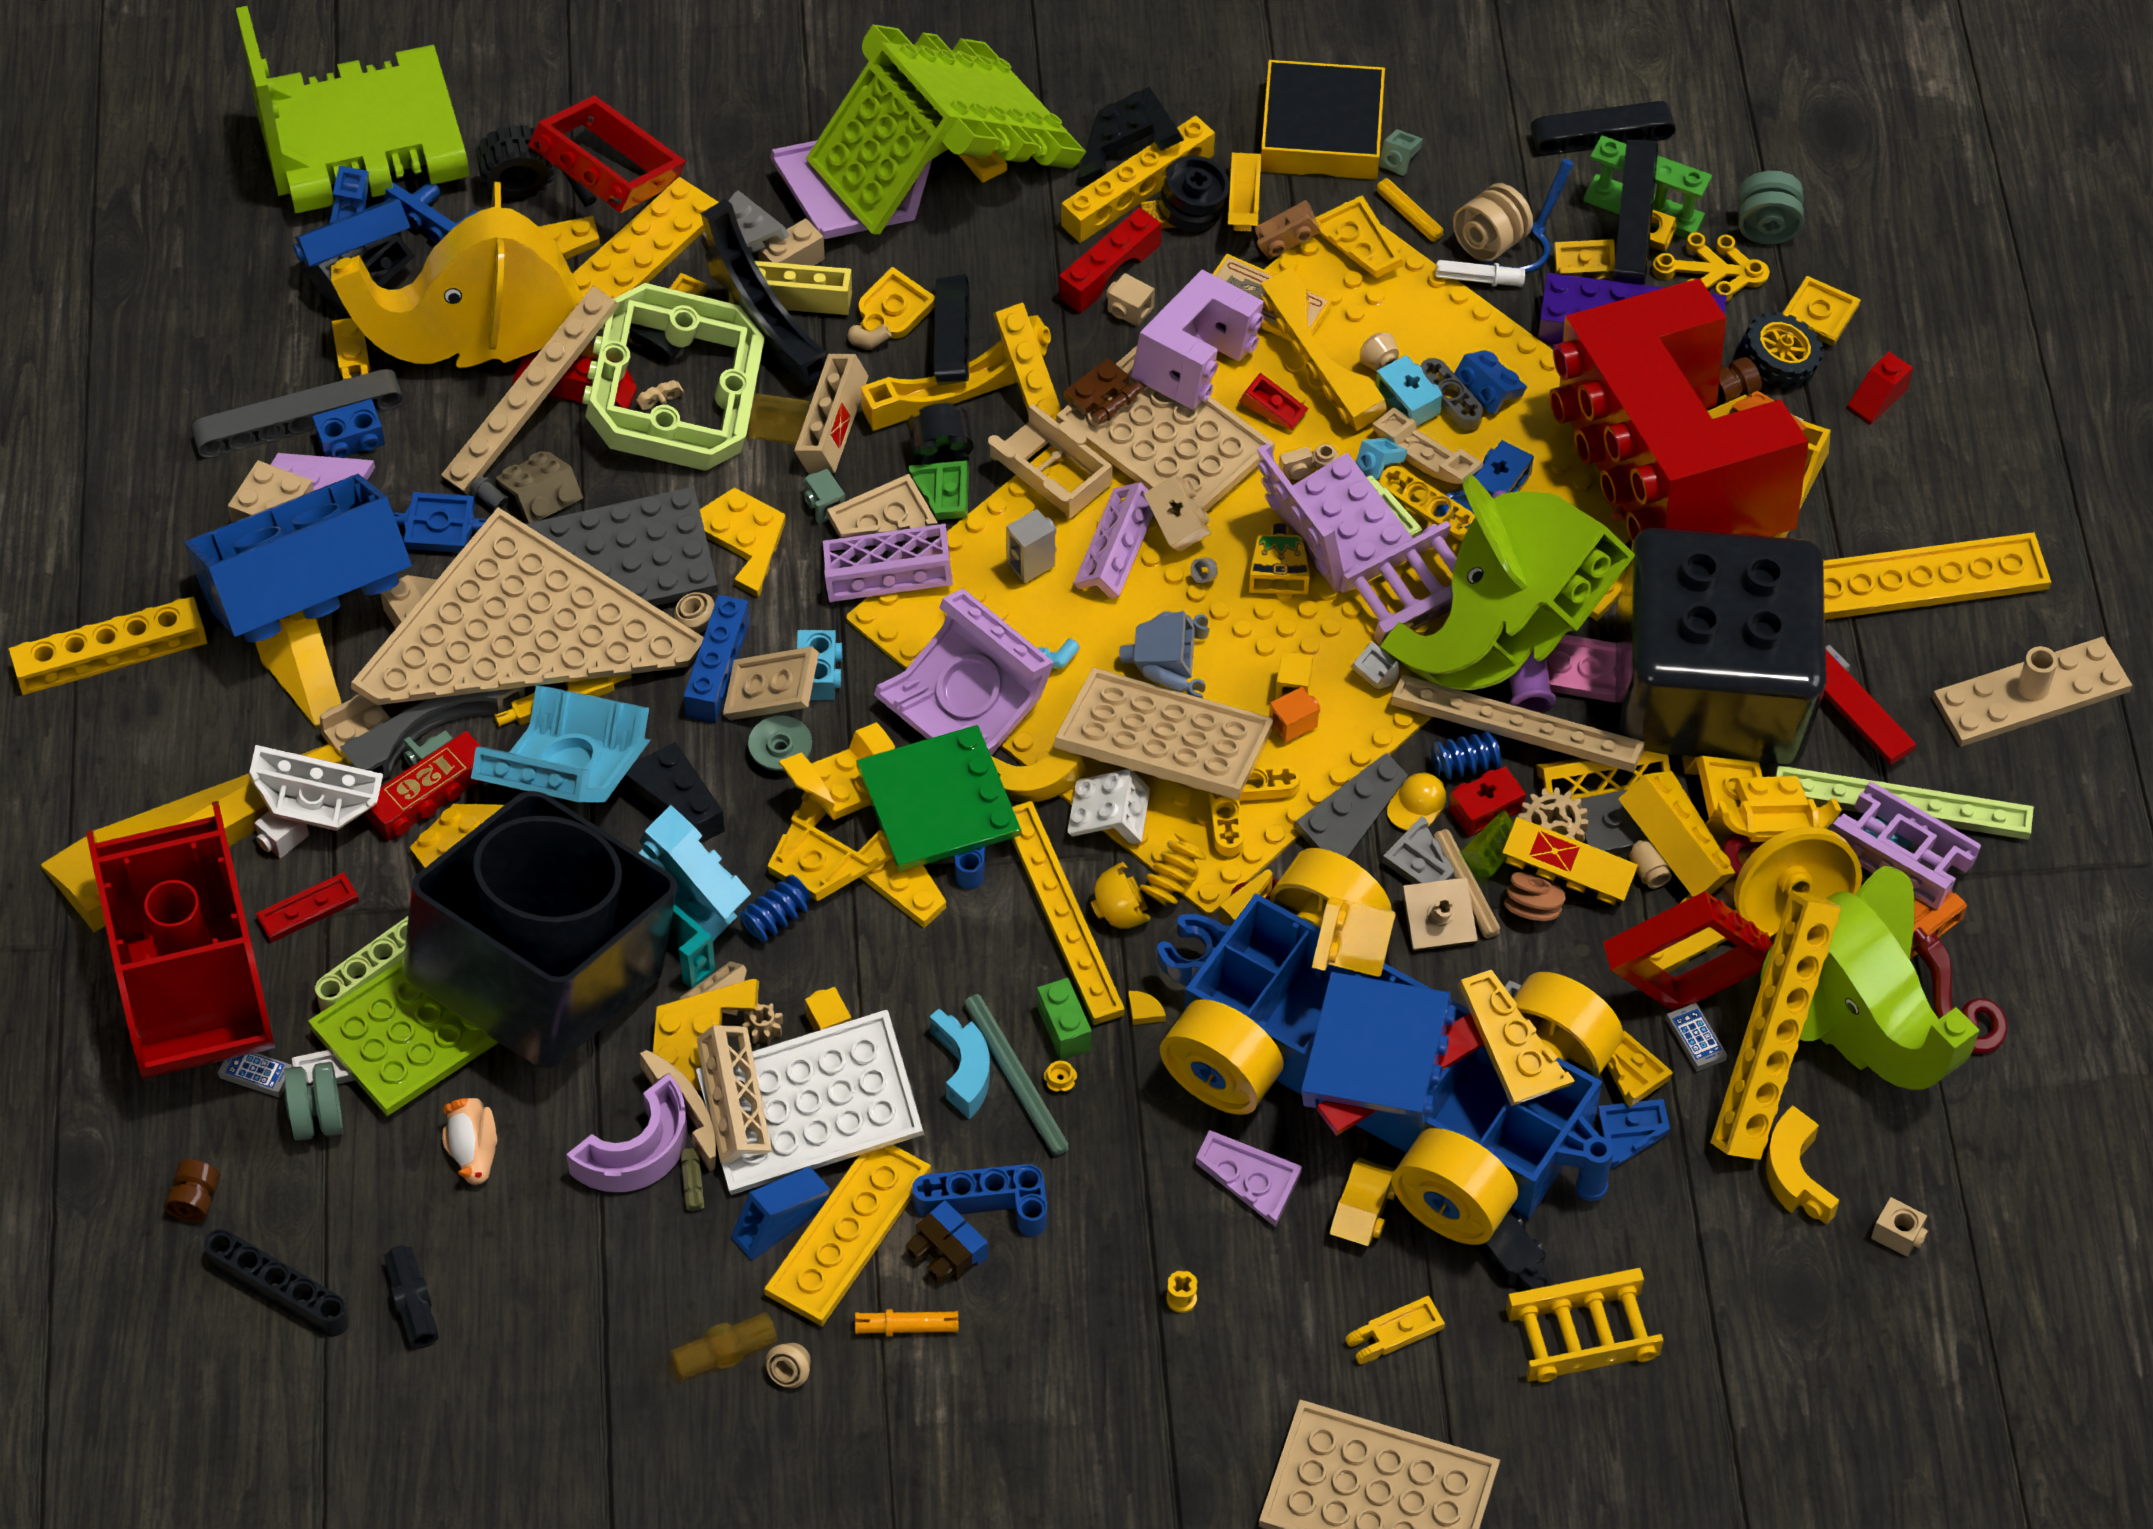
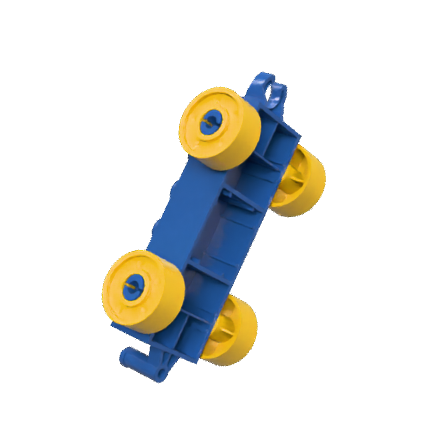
[1157,848,1623,1245]

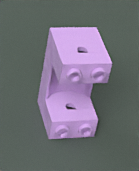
[1131,270,1264,410]

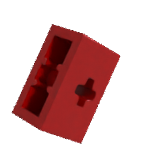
[1449,766,1526,838]

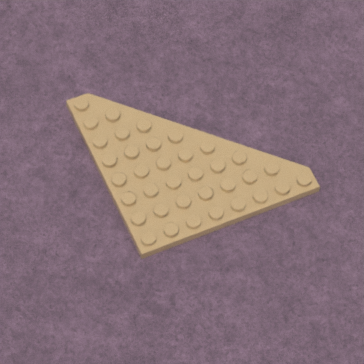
[351,507,704,705]

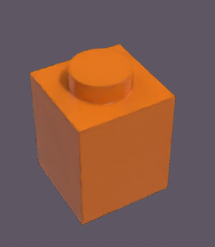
[1269,687,1320,743]

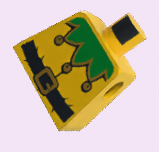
[1249,523,1310,594]

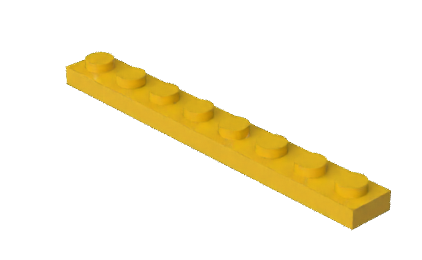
[1012,801,1125,1025]

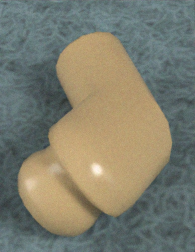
[847,324,892,350]

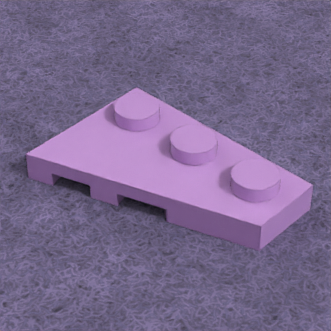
[270,453,375,491]
[1196,1130,1302,1227]

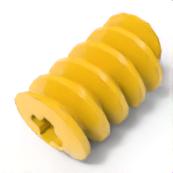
[1139,834,1206,906]

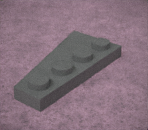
[1293,752,1408,858]

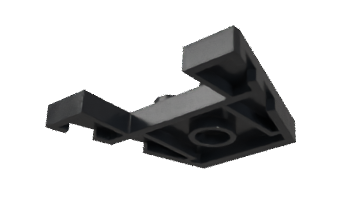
[1078,87,1184,186]

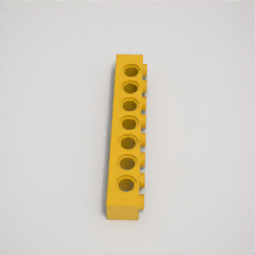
[1710,891,1841,1160]

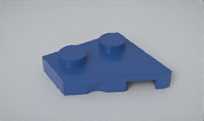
[1597,1099,1670,1169]

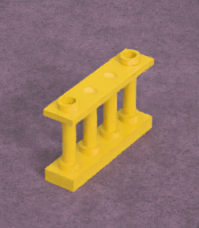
[1506,1268,1663,1382]

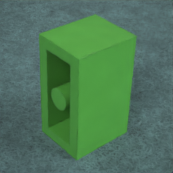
[1037,978,1092,1061]

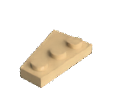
[827,474,938,538]

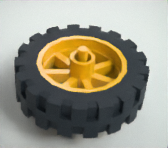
[1740,312,1823,388]

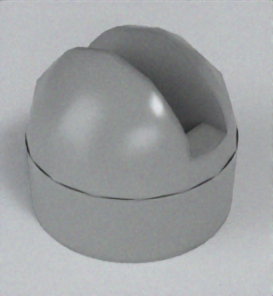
[1191,557,1218,583]

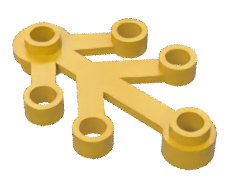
[1652,232,1770,301]

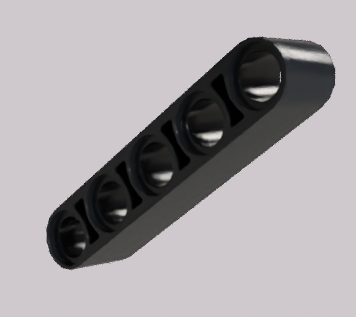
[1530,101,1676,156]
[1614,140,1658,285]
[934,274,970,386]
[204,1229,349,1337]

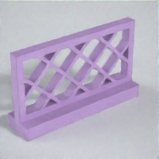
[823,524,953,602]

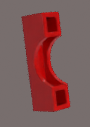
[1059,207,1162,314]

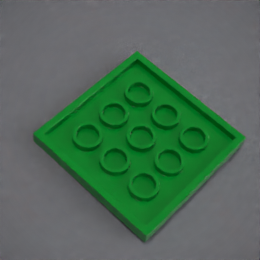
[856,725,1021,872]

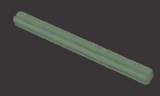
[965,994,1068,1157]

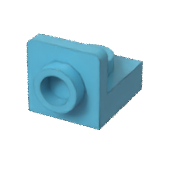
[1355,438,1408,480]

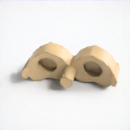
[636,380,685,410]

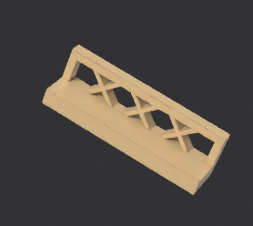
[696,1025,772,1163]

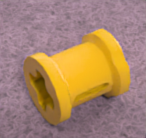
[1166,1271,1197,1313]

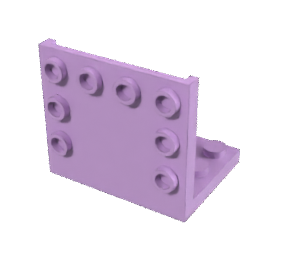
[770,140,932,239]
[1257,443,1413,593]

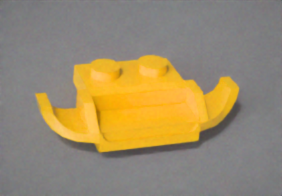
[1717,776,1842,842]

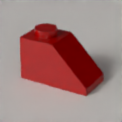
[1847,351,1913,425]

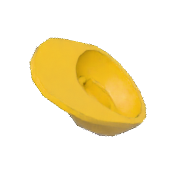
[1387,772,1446,832]

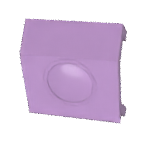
[874,589,1054,756]

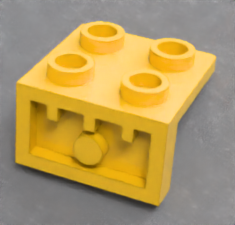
[1312,896,1395,977]

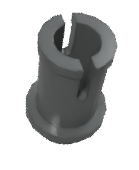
[470,476,509,511]

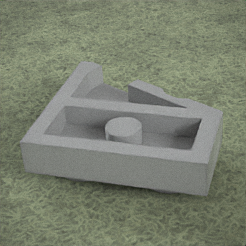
[1383,816,1454,884]

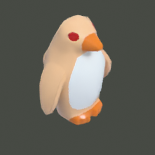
[442,1098,497,1186]

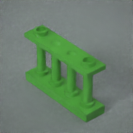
[1584,136,1712,239]

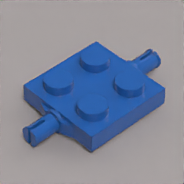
[393,492,487,553]

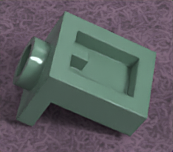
[1379,129,1423,176]
[403,730,453,767]

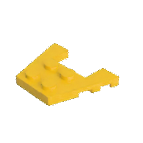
[700,487,786,598]
[767,791,892,901]
[410,804,504,868]
[653,979,759,1092]

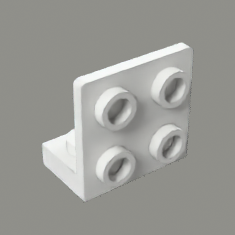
[1068,769,1150,844]

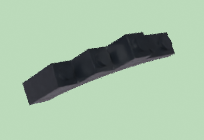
[701,199,827,388]

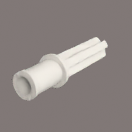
[1435,260,1525,287]

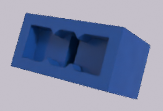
[313,399,385,458]

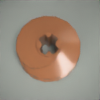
[1504,872,1566,921]

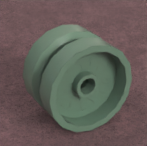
[1738,171,1804,244]
[284,1061,343,1141]

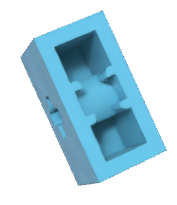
[1375,355,1442,427]

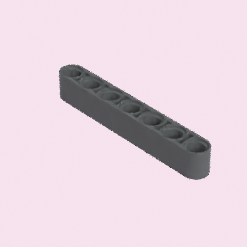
[191,369,404,458]

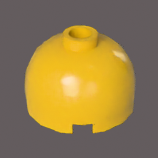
[1091,862,1151,929]

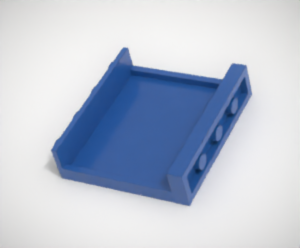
[1301,972,1456,1127]

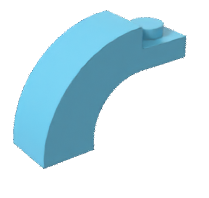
[929,1009,990,1119]

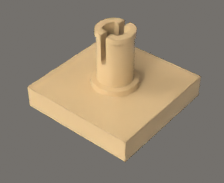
[1402,877,1478,952]

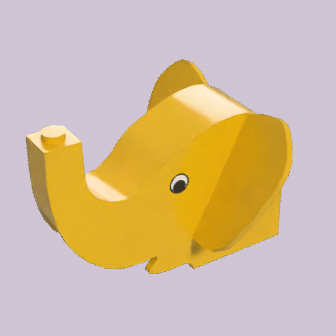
[331,182,583,368]

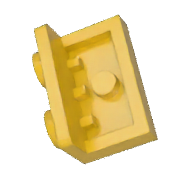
[1553,239,1616,281]

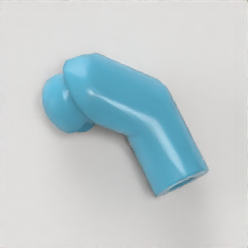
[1038,639,1080,669]

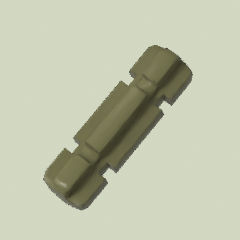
[681,1148,704,1212]

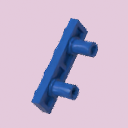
[384,181,478,244]

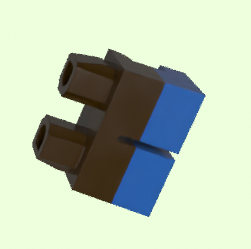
[906,1200,988,1284]

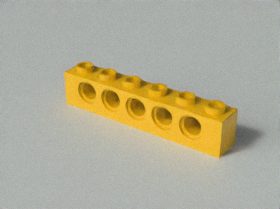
[1061,115,1215,243]
[9,596,207,695]

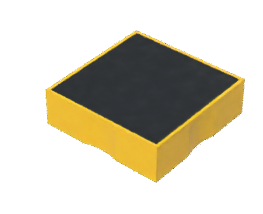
[1260,60,1385,180]

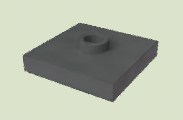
[1573,789,1650,854]

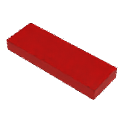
[255,872,359,943]

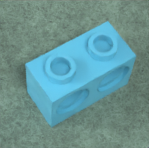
[797,630,842,700]

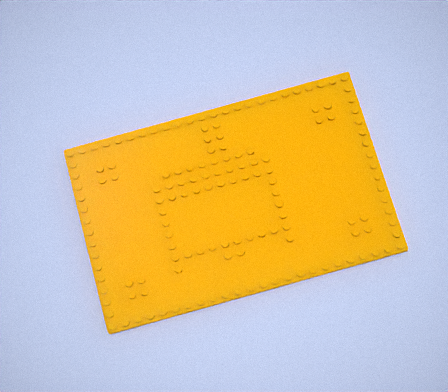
[847,202,1631,916]

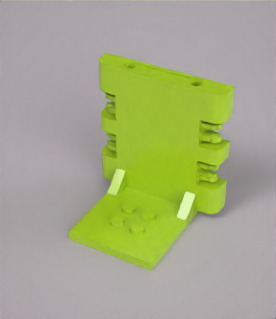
[236,6,470,213]
[806,24,1086,235]

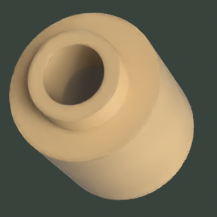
[1629,839,1672,889]

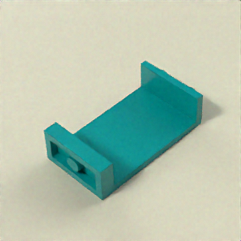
[669,904,715,989]

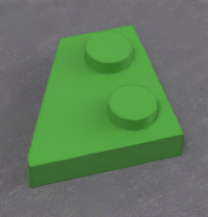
[909,461,969,520]

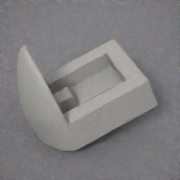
[1351,641,1400,689]

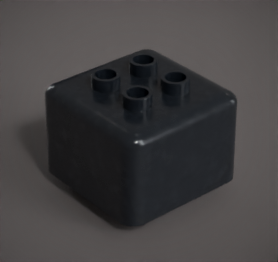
[1615,527,1826,764]
[402,791,677,1068]

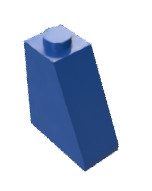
[731,1166,831,1260]

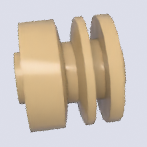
[1453,183,1533,262]

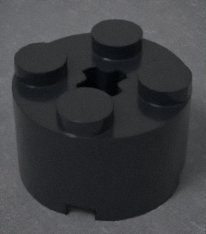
[907,403,974,465]

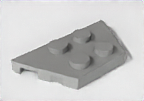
[702,190,790,252]

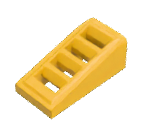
[1219,869,1273,926]

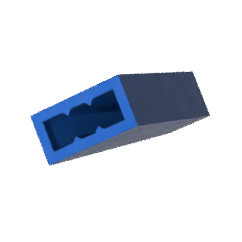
[293,199,410,266]

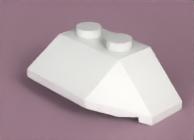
[249,745,383,831]

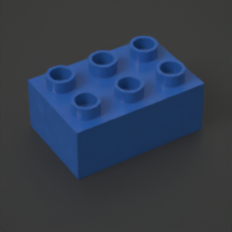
[184,474,412,642]

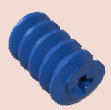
[1431,731,1501,780]
[739,874,811,943]

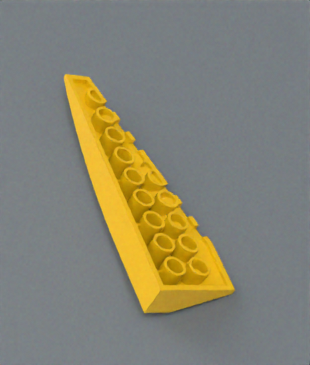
[41,744,344,933]

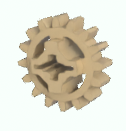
[1518,787,1588,842]

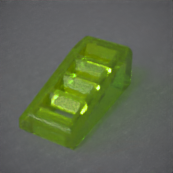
[1461,811,1513,877]

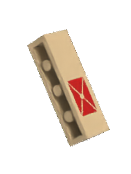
[794,354,869,473]

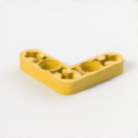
[1208,765,1301,856]

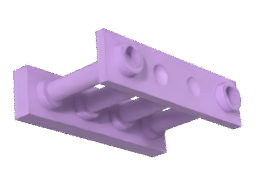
[1340,521,1457,646]

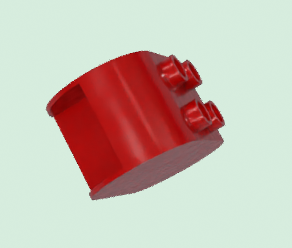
[86,801,275,1079]

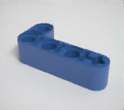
[912,1164,1047,1237]

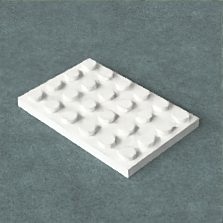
[696,1010,925,1195]

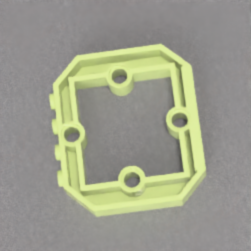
[582,283,764,471]

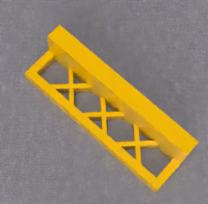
[1536,751,1670,801]

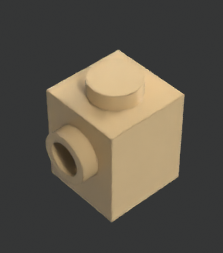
[1106,273,1155,327]

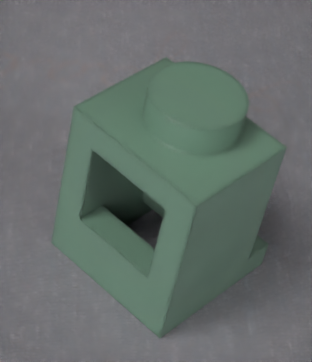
[803,468,845,524]

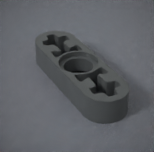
[1420,358,1483,430]

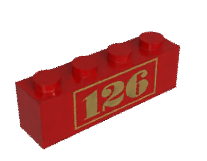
[365,731,483,842]

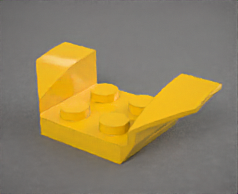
[779,722,895,820]
[1681,756,1762,850]

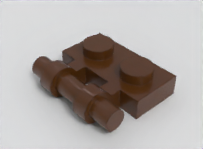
[1064,358,1144,425]

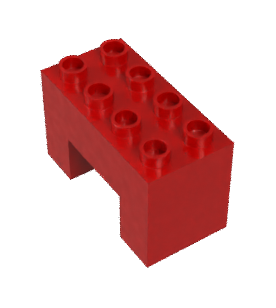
[1549,278,1809,543]

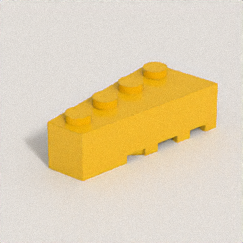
[1618,771,1735,897]

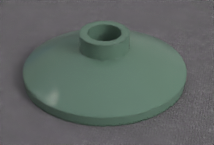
[748,716,812,771]

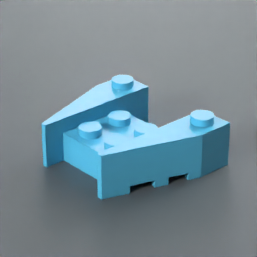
[639,805,751,941]

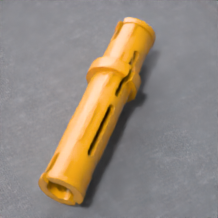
[855,1309,959,1337]

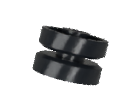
[1158,155,1229,232]

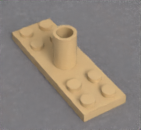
[1932,637,2132,747]

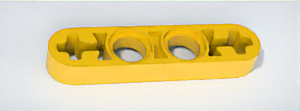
[1380,466,1475,541]

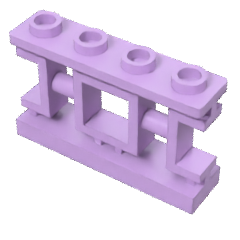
[1831,781,1981,910]

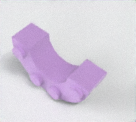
[566,1073,687,1192]

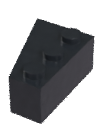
[302,233,415,315]
[621,742,725,843]

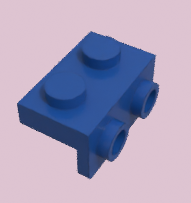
[1454,350,1527,414]

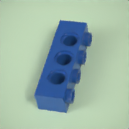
[684,595,750,723]

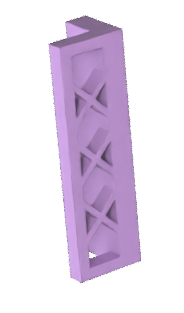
[1073,482,1154,598]

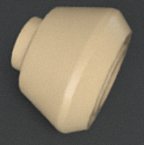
[1360,332,1399,371]
[674,592,715,633]
[765,1343,811,1388]

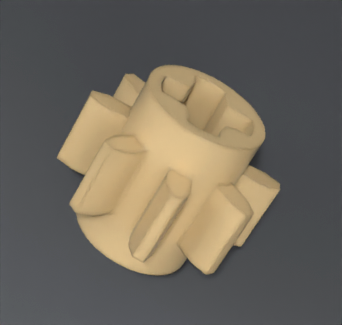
[742,1003,783,1045]

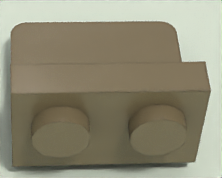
[496,451,583,523]

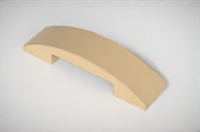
[1372,407,1483,484]
[640,1050,716,1172]

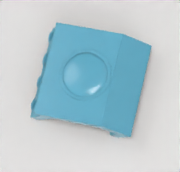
[471,685,650,802]

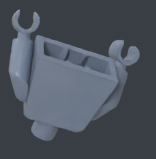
[1119,611,1210,698]

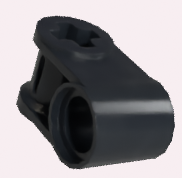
[627,323,680,363]

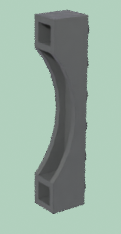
[340,687,525,780]

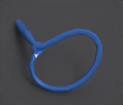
[1474,159,1574,273]

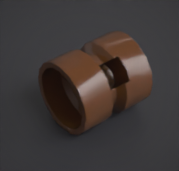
[1716,357,1762,407]
[164,1159,220,1223]

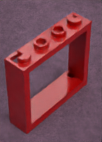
[528,95,686,213]
[1603,891,1774,1011]

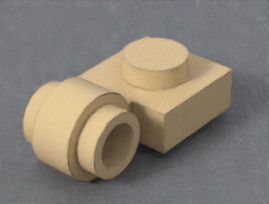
[1279,444,1338,481]

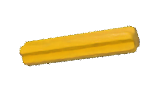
[1376,178,1444,242]

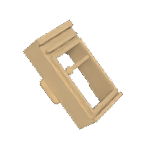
[988,404,1112,519]

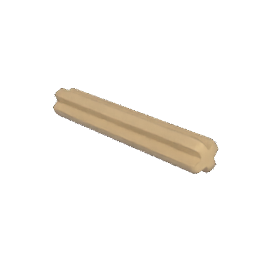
[1434,829,1500,939]

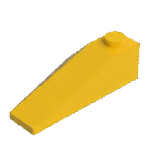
[255,610,342,729]

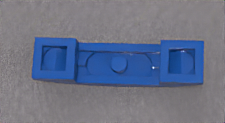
[330,166,369,223]

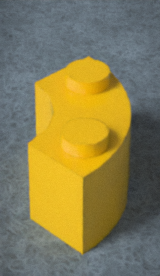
[1330,1158,1396,1246]

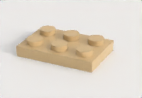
[723,646,819,720]

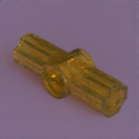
[671,1312,778,1380]

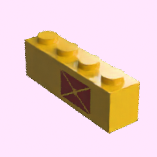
[1501,817,1638,905]

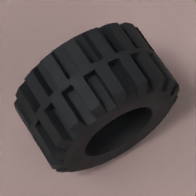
[476,124,554,200]

